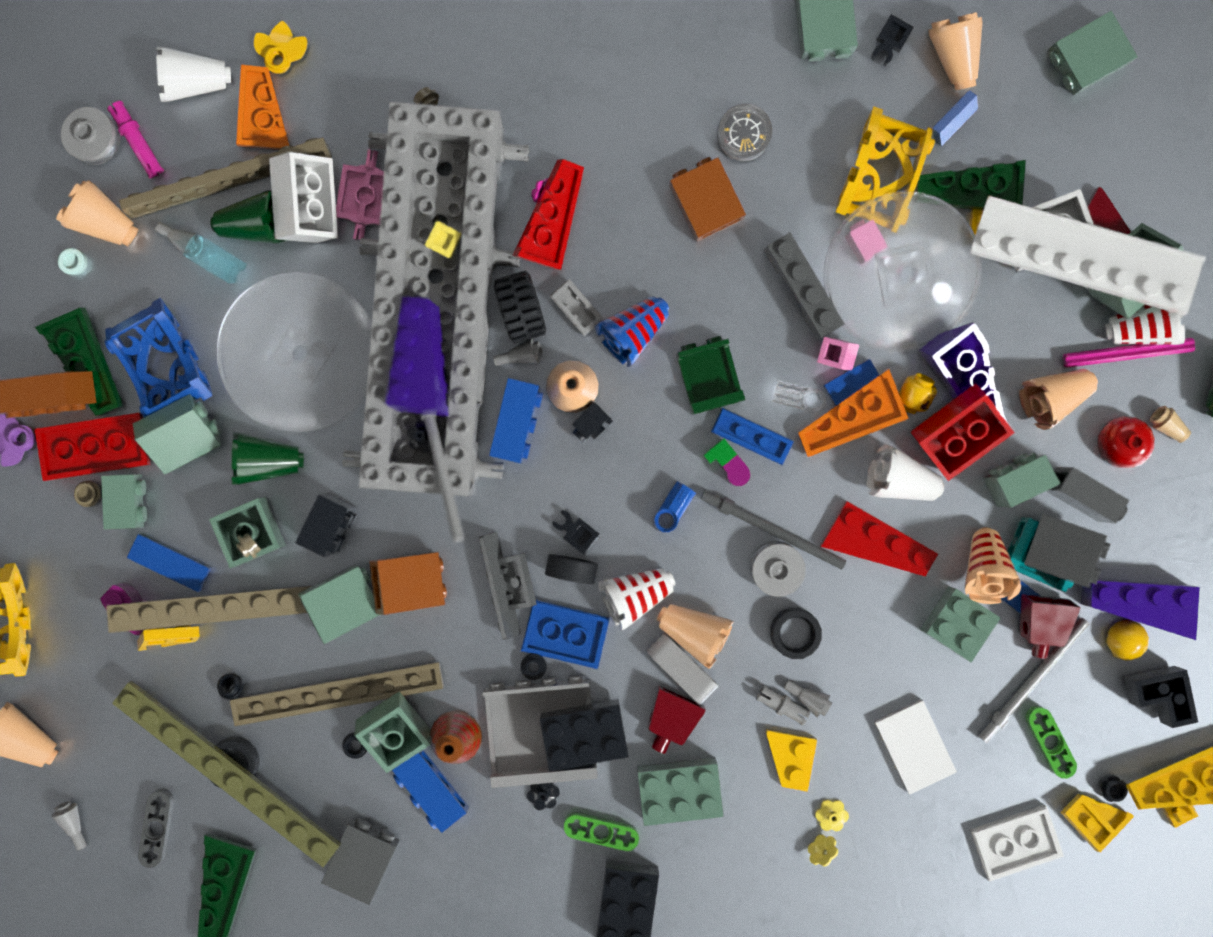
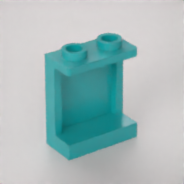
[1007,517,1074,592]

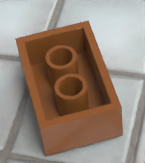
[0,371,96,418]

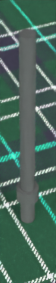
[701,490,846,570]

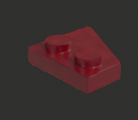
[1087,187,1131,235]

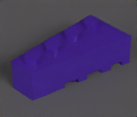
[1081,579,1200,640]

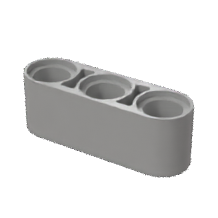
[646,632,719,705]

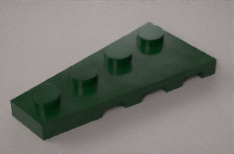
[914,160,1026,210]
[35,307,123,416]
[198,833,257,937]

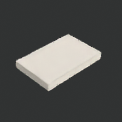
[874,699,957,795]
[970,805,1064,882]

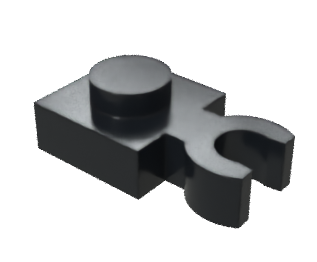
[871,14,914,67]
[552,510,601,556]

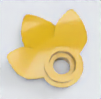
[254,21,307,74]

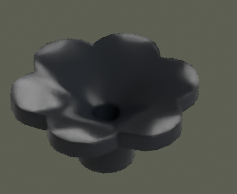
[407,419,438,453]
[527,783,560,811]

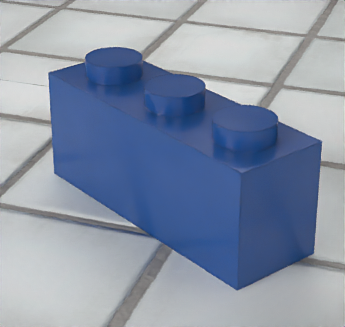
[489,378,544,463]
[392,750,469,833]

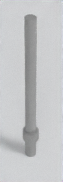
[420,414,464,542]
[978,617,1090,743]

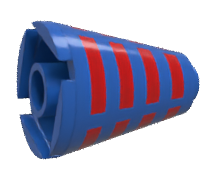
[595,296,669,367]

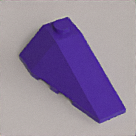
[919,322,1005,419]

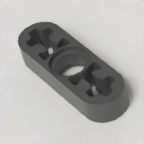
[138,789,174,868]

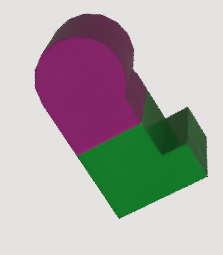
[702,439,750,486]

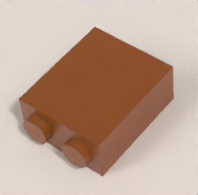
[669,157,746,242]
[369,552,447,615]

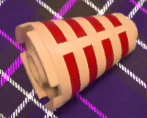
[965,527,1021,604]

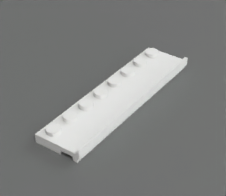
[970,196,1205,315]

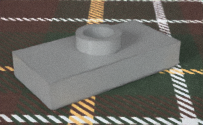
[549,279,604,337]

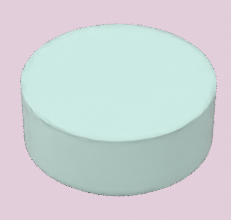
[58,248,87,276]

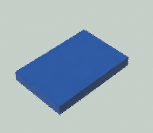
[521,600,610,669]

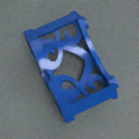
[104,298,213,418]

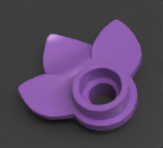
[0,414,36,467]

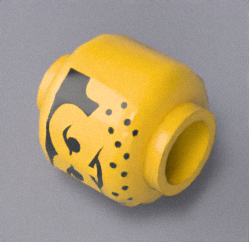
[898,373,937,414]

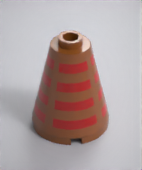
[430,710,482,764]

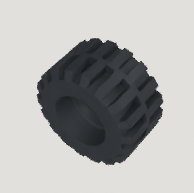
[494,270,546,344]

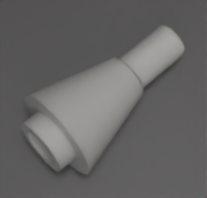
[155,222,203,258]
[493,339,543,366]
[784,680,832,718]
[51,801,87,851]

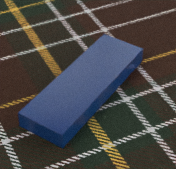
[711,408,794,465]
[127,534,212,592]

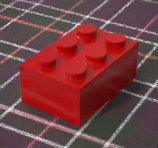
[911,383,1015,481]

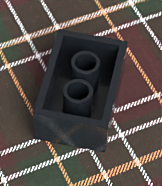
[540,699,629,772]
[595,859,659,937]

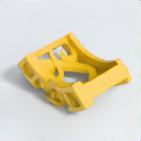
[836,106,935,233]
[0,563,31,677]

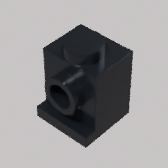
[572,402,613,443]

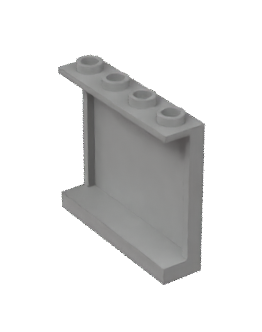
[483,675,598,788]

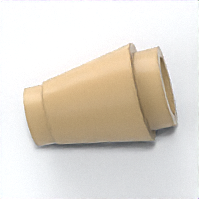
[1150,406,1191,443]

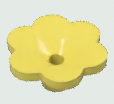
[815,800,849,831]
[808,834,838,867]

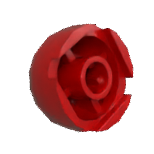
[1097,416,1155,469]

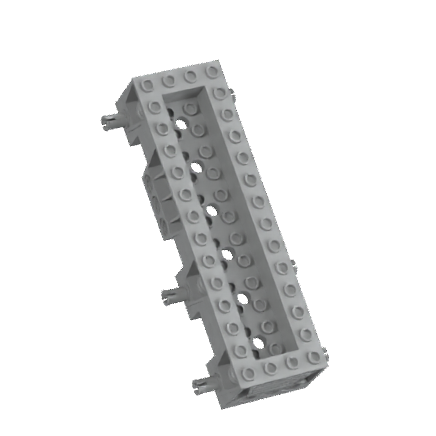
[342,102,529,496]

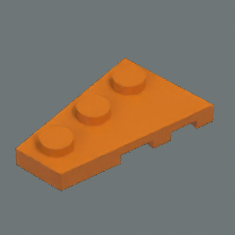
[236,65,289,150]

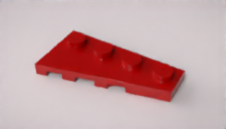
[512,159,584,270]
[820,501,938,577]

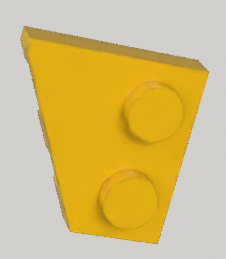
[765,729,817,792]

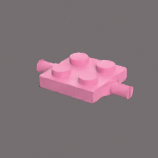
[336,150,384,240]

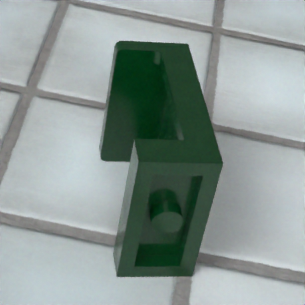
[676,336,745,415]

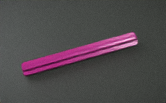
[1063,338,1196,368]

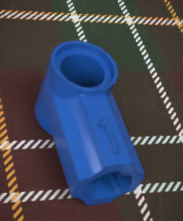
[653,481,696,533]

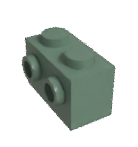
[101,474,147,529]

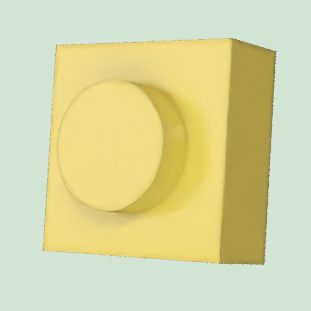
[425,221,462,259]

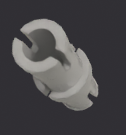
[756,685,811,726]

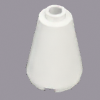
[157,47,231,102]
[866,445,944,501]

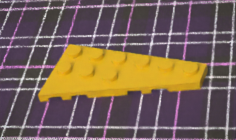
[1125,746,1213,810]

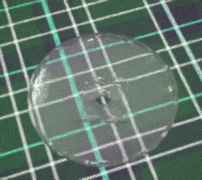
[823,191,982,352]
[217,272,372,432]

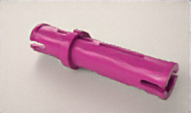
[107,101,164,179]

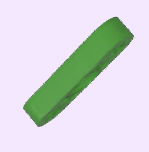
[1025,706,1077,779]
[564,812,639,851]

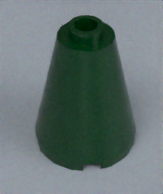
[210,190,286,244]
[231,432,304,485]

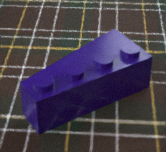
[385,297,449,416]

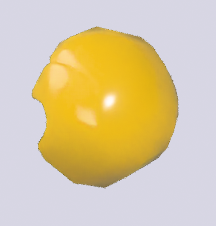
[1106,619,1149,661]

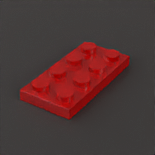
[35,412,151,481]

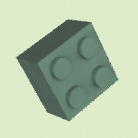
[983,452,1060,508]
[209,497,286,568]
[920,586,1000,663]
[355,691,431,773]

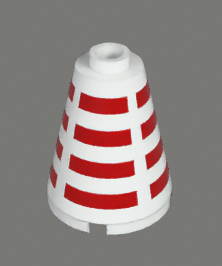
[1104,304,1185,345]
[598,568,675,631]

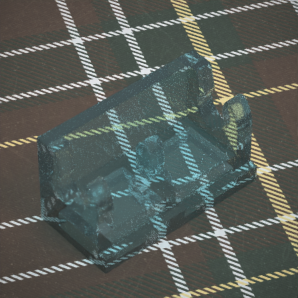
[183,233,248,284]

